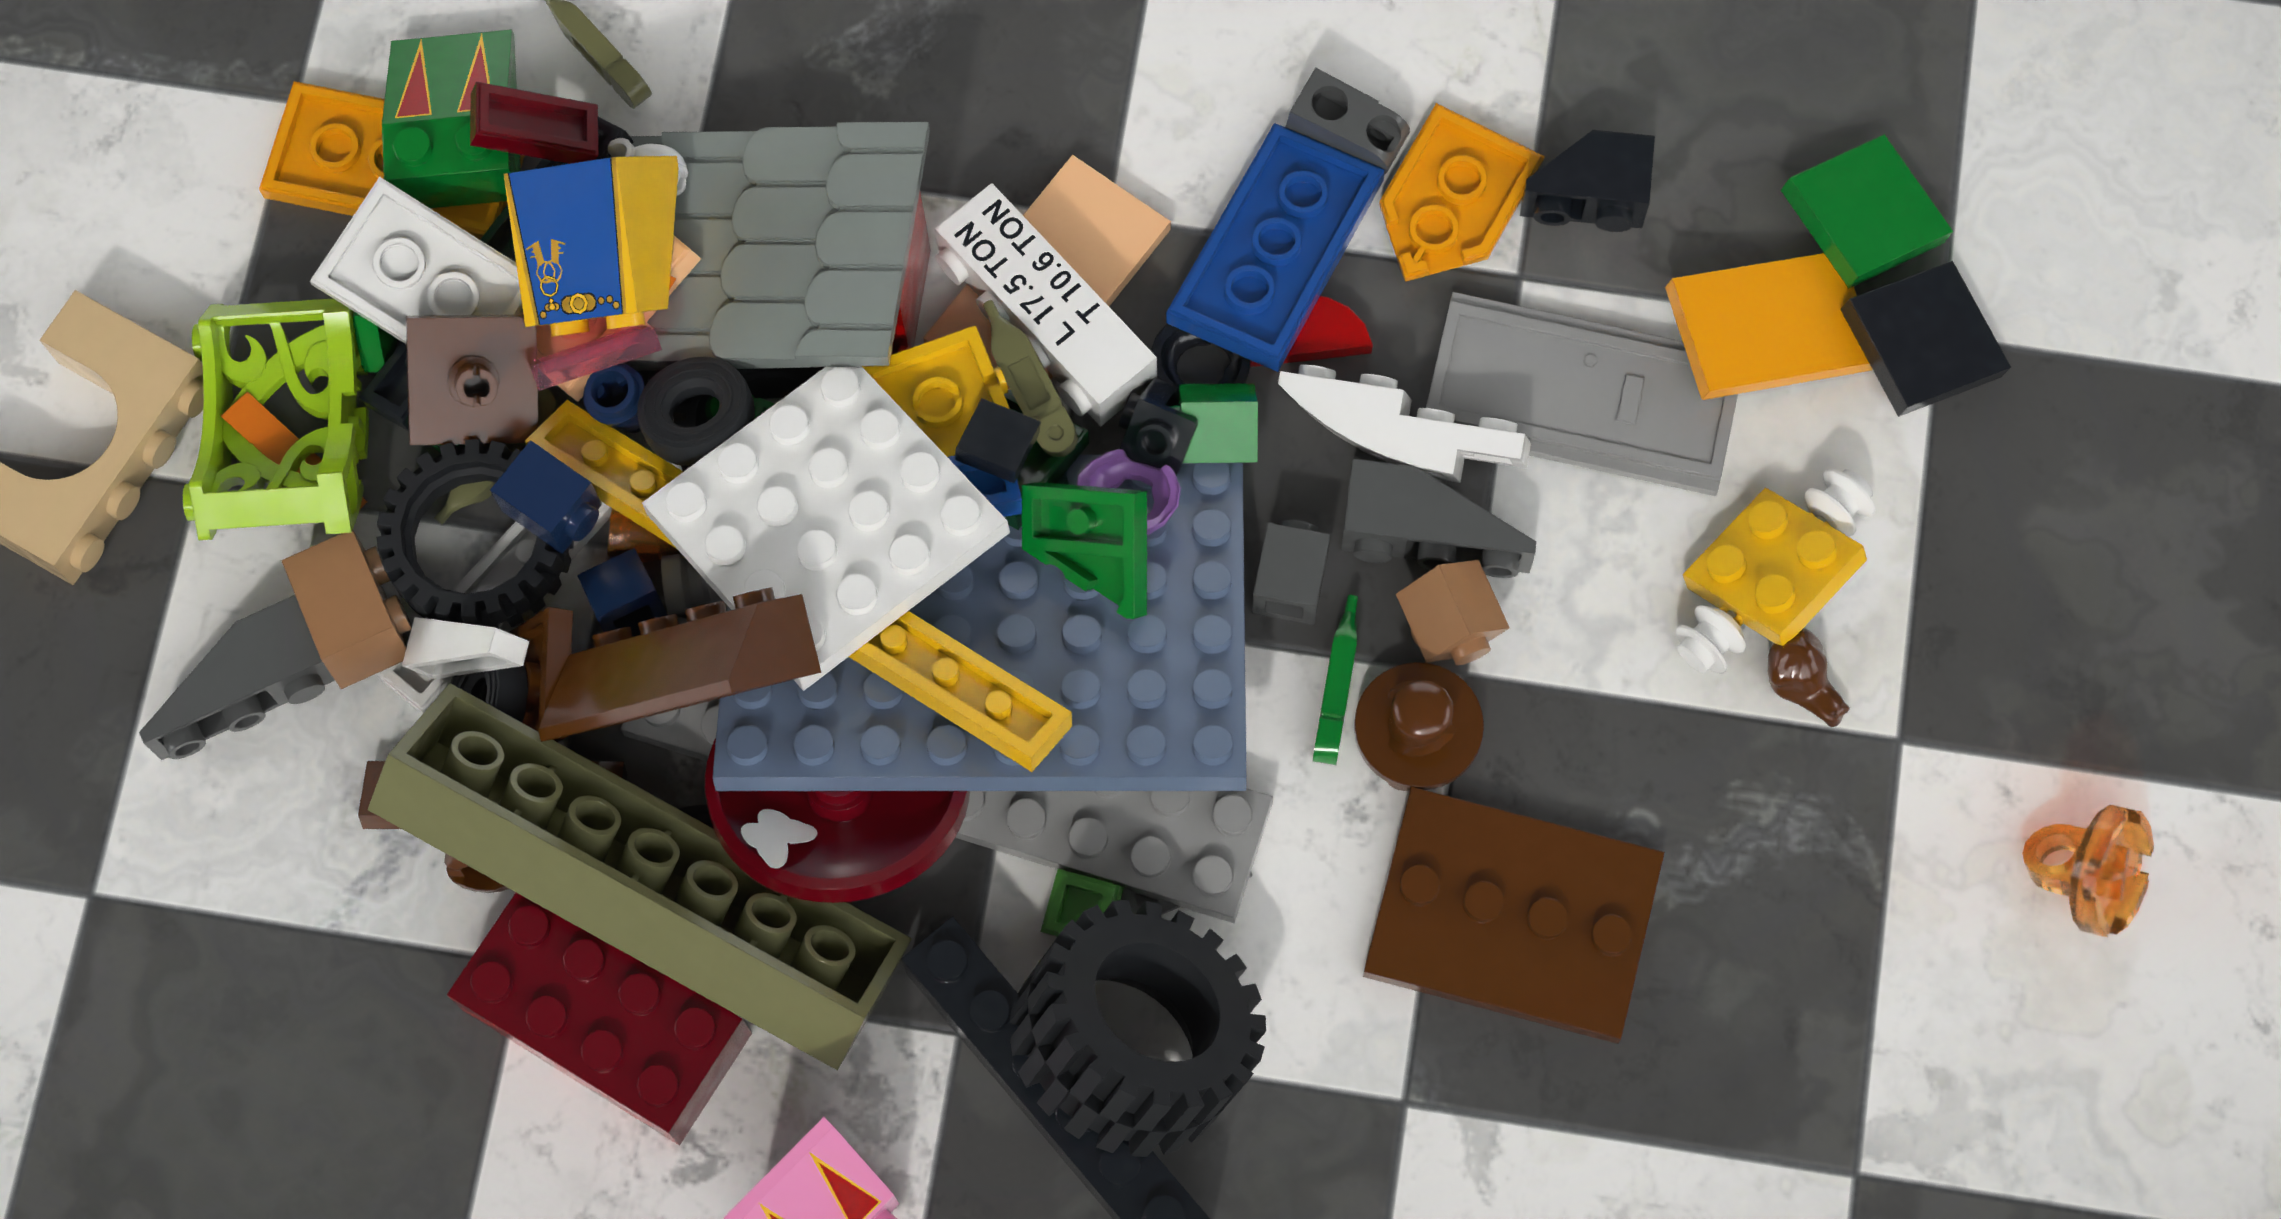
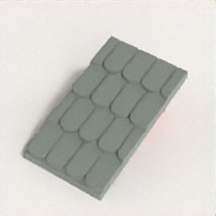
[537,122,931,373]

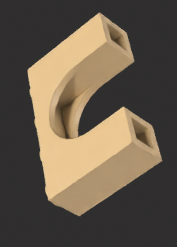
[0,290,204,585]

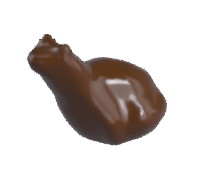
[1767,629,1850,727]

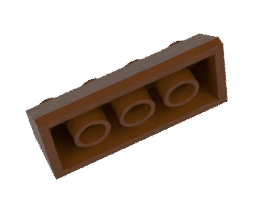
[538,587,821,742]

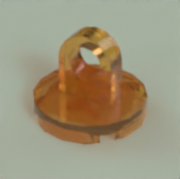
[2022,805,2154,937]

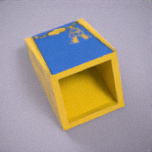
[504,156,679,337]

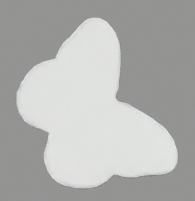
[741,809,817,868]

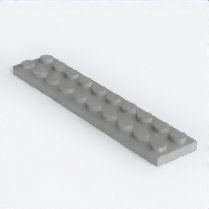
[620,613,1273,923]

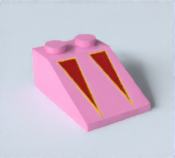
[724,1117,899,1219]

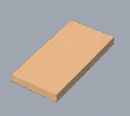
[923,155,1171,390]

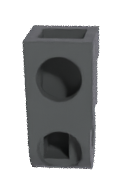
[1285,67,1410,175]

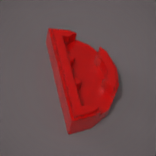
[1250,296,1373,367]

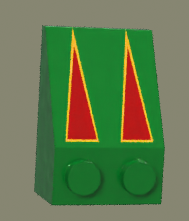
[382,29,521,208]

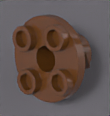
[1354,663,1484,791]

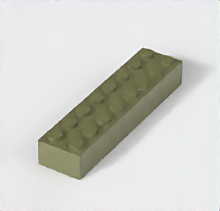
[367,683,912,1071]

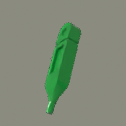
[1312,595,1358,765]

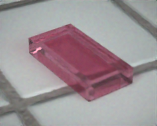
[529,322,662,391]

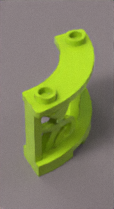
[183,299,369,541]

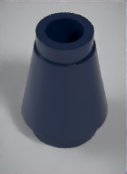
[583,363,645,433]

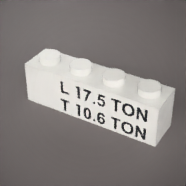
[935,183,1157,427]

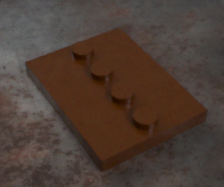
[1363,787,1665,1044]

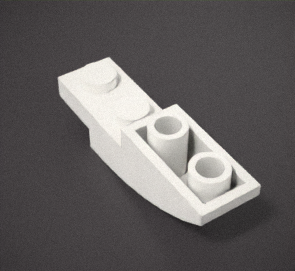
[1278,365,1531,483]

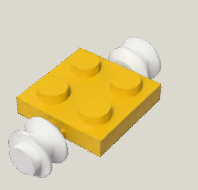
[1676,469,1875,674]

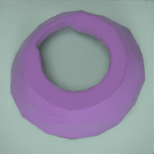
[1076,449,1181,536]

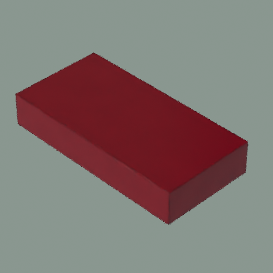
[470,82,598,164]

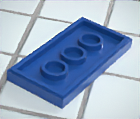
[1166,123,1385,372]

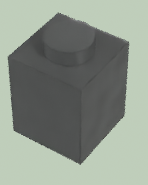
[1252,520,1331,625]

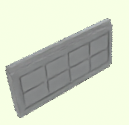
[1426,292,1738,496]

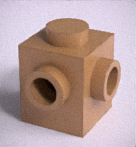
[1396,560,1510,666]

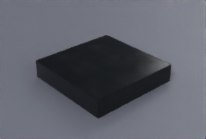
[1840,261,2011,417]

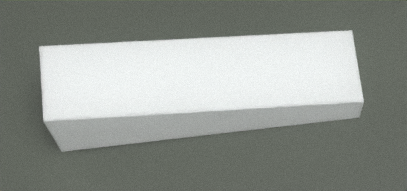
[402,617,529,679]

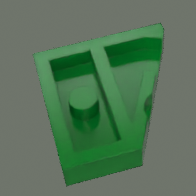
[1021,482,1147,619]

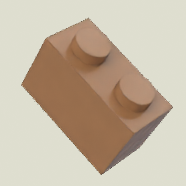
[281,530,412,689]

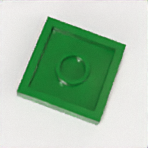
[1781,134,1953,288]

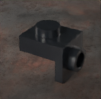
[1118,378,1198,476]

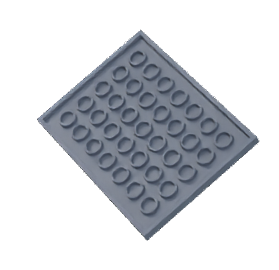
[713,455,1247,791]

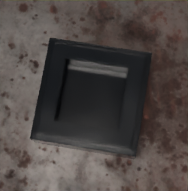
[955,398,1041,483]

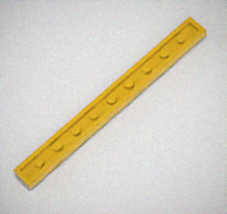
[525,400,1072,772]

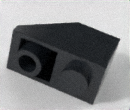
[1520,130,1655,232]

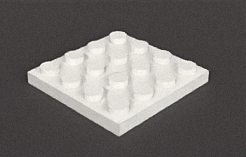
[642,366,1010,691]

